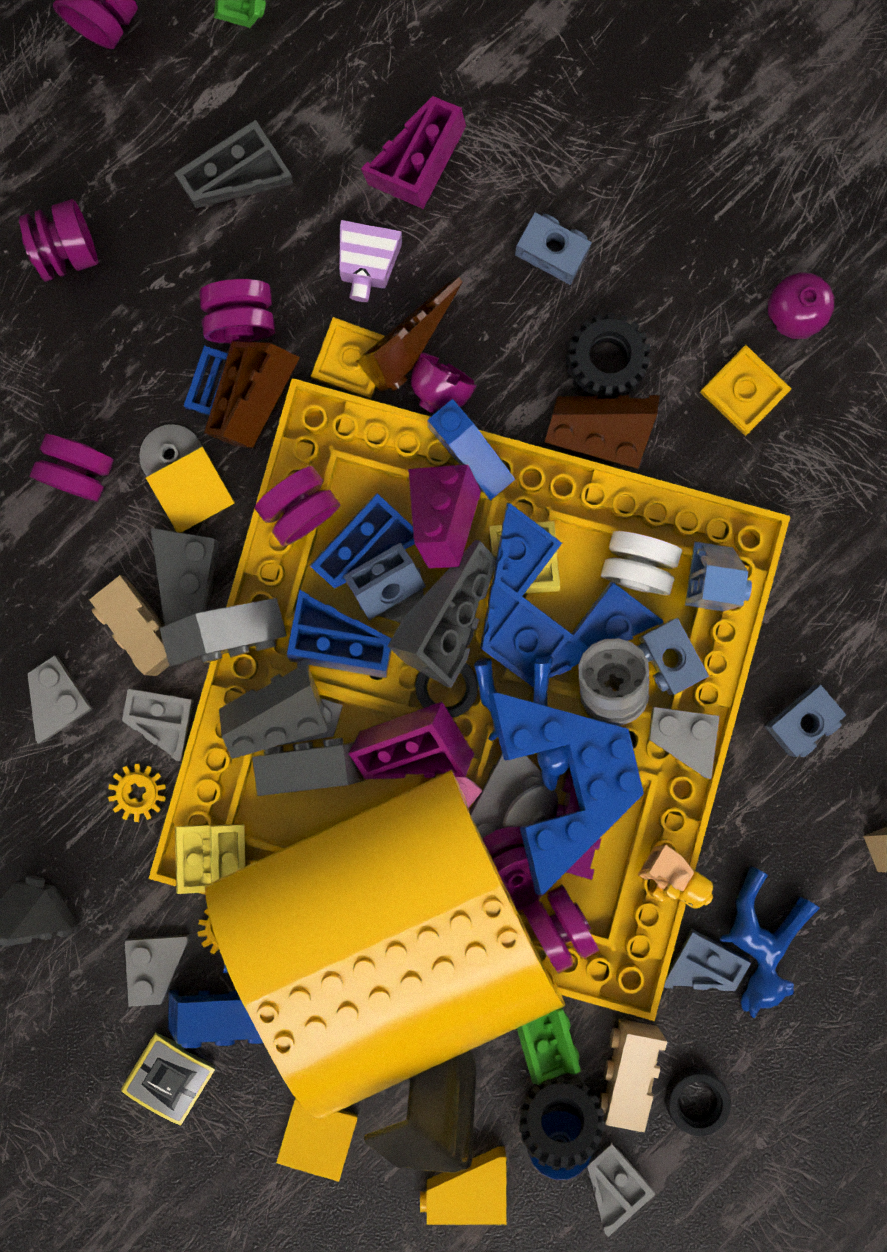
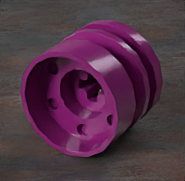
[19,199,98,282]

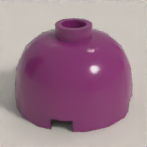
[768,272,835,339]
[411,353,477,413]

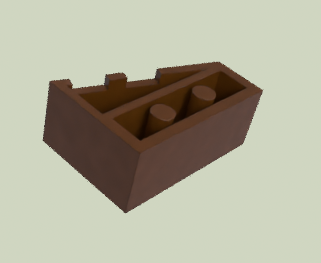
[204,341,300,448]
[545,395,660,469]

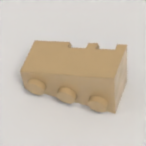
[89,575,169,676]

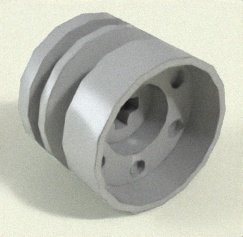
[578,638,649,726]

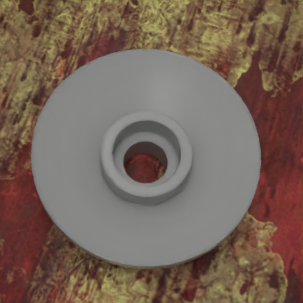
[139,424,202,477]
[503,784,558,828]

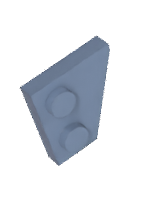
[664,929,751,991]

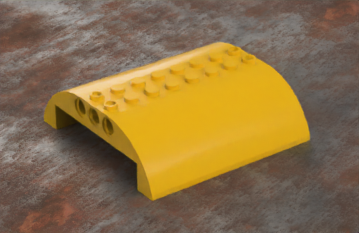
[205,770,565,1119]

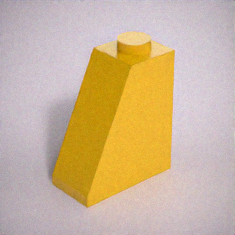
[420,1147,506,1225]

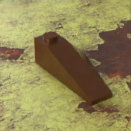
[356,277,463,391]

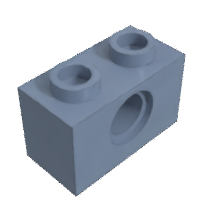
[515,212,592,285]
[343,543,426,620]
[637,618,709,695]
[764,685,846,757]

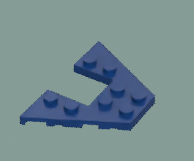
[480,503,664,688]
[488,693,644,895]

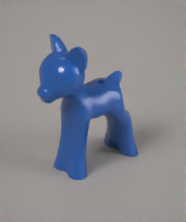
[474,656,569,791]
[720,866,820,1018]

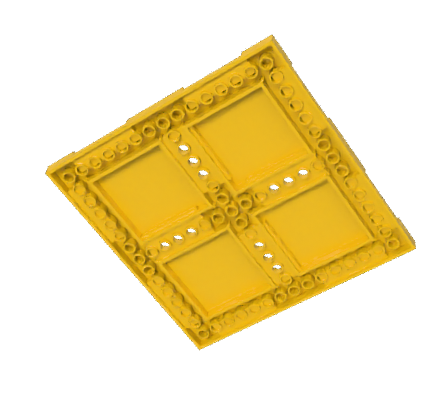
[148,378,790,1021]

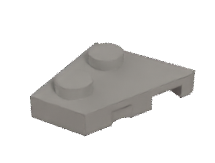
[28,655,93,744]
[648,707,719,779]
[125,934,190,1007]

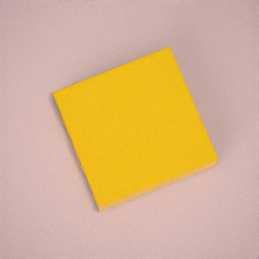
[311,317,384,400]
[700,345,791,436]
[146,447,235,533]
[276,1098,358,1182]

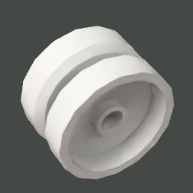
[601,531,682,595]

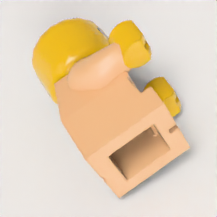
[638,845,713,909]

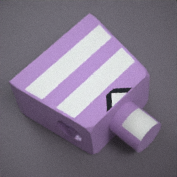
[339,220,402,302]

